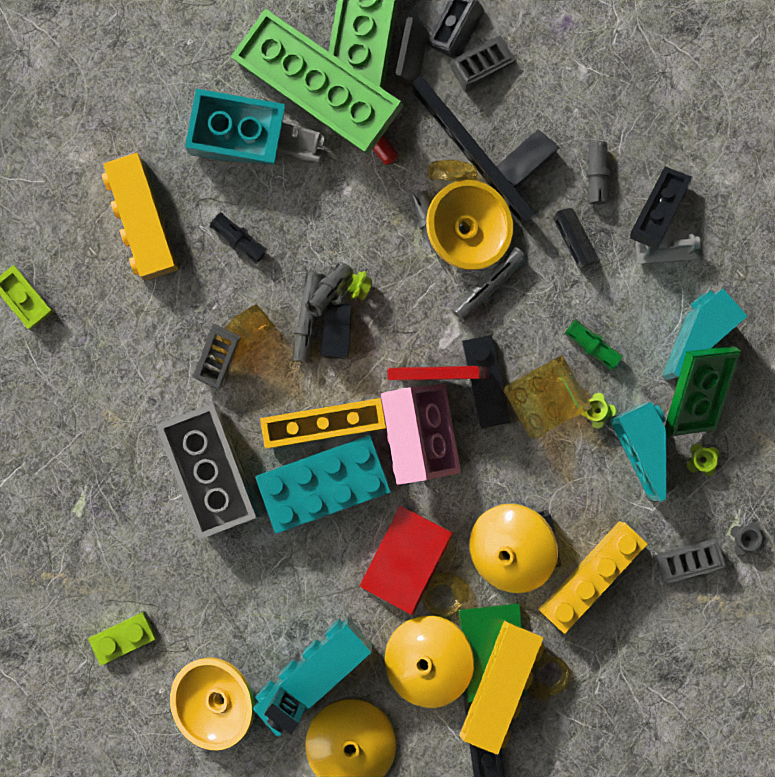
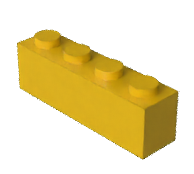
[102,152,179,281]
[260,398,386,449]
[538,521,648,634]
[459,621,544,755]

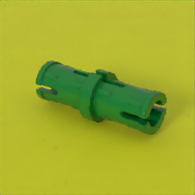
[564,319,623,371]

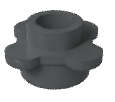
[730,522,764,555]

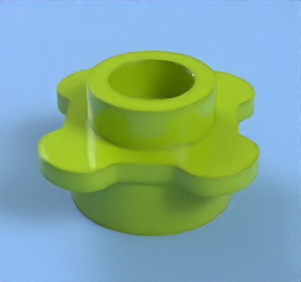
[347,271,372,300]
[580,393,616,429]
[686,443,720,476]

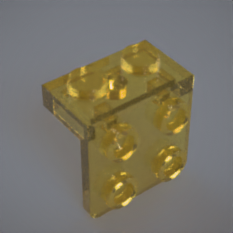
[504,355,592,440]

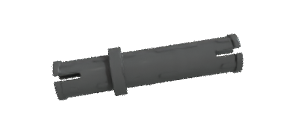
[451,247,528,323]
[291,272,325,363]

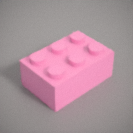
[381,384,461,485]

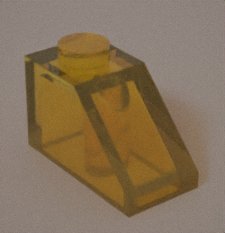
[212,303,276,366]

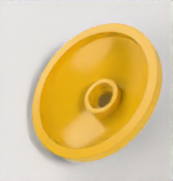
[426,180,513,270]
[469,504,558,593]
[385,615,474,708]
[170,657,255,750]
[305,699,396,777]

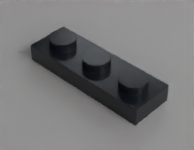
[629,166,693,250]
[462,335,511,429]
[264,686,305,735]

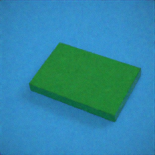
[665,346,741,437]
[458,603,528,702]

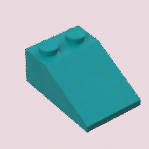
[185,88,286,164]
[662,288,748,380]
[609,401,666,502]

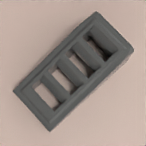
[450,36,516,92]
[193,324,242,390]
[655,537,726,584]

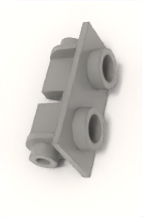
[277,123,326,162]
[636,230,700,264]

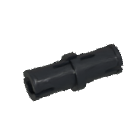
[209,212,268,264]

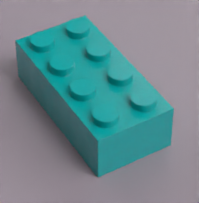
[255,435,391,534]
[253,617,372,737]

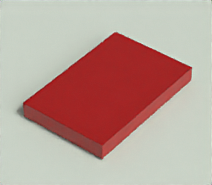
[387,366,489,381]
[359,506,454,615]

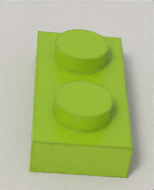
[0,265,54,330]
[88,611,157,666]

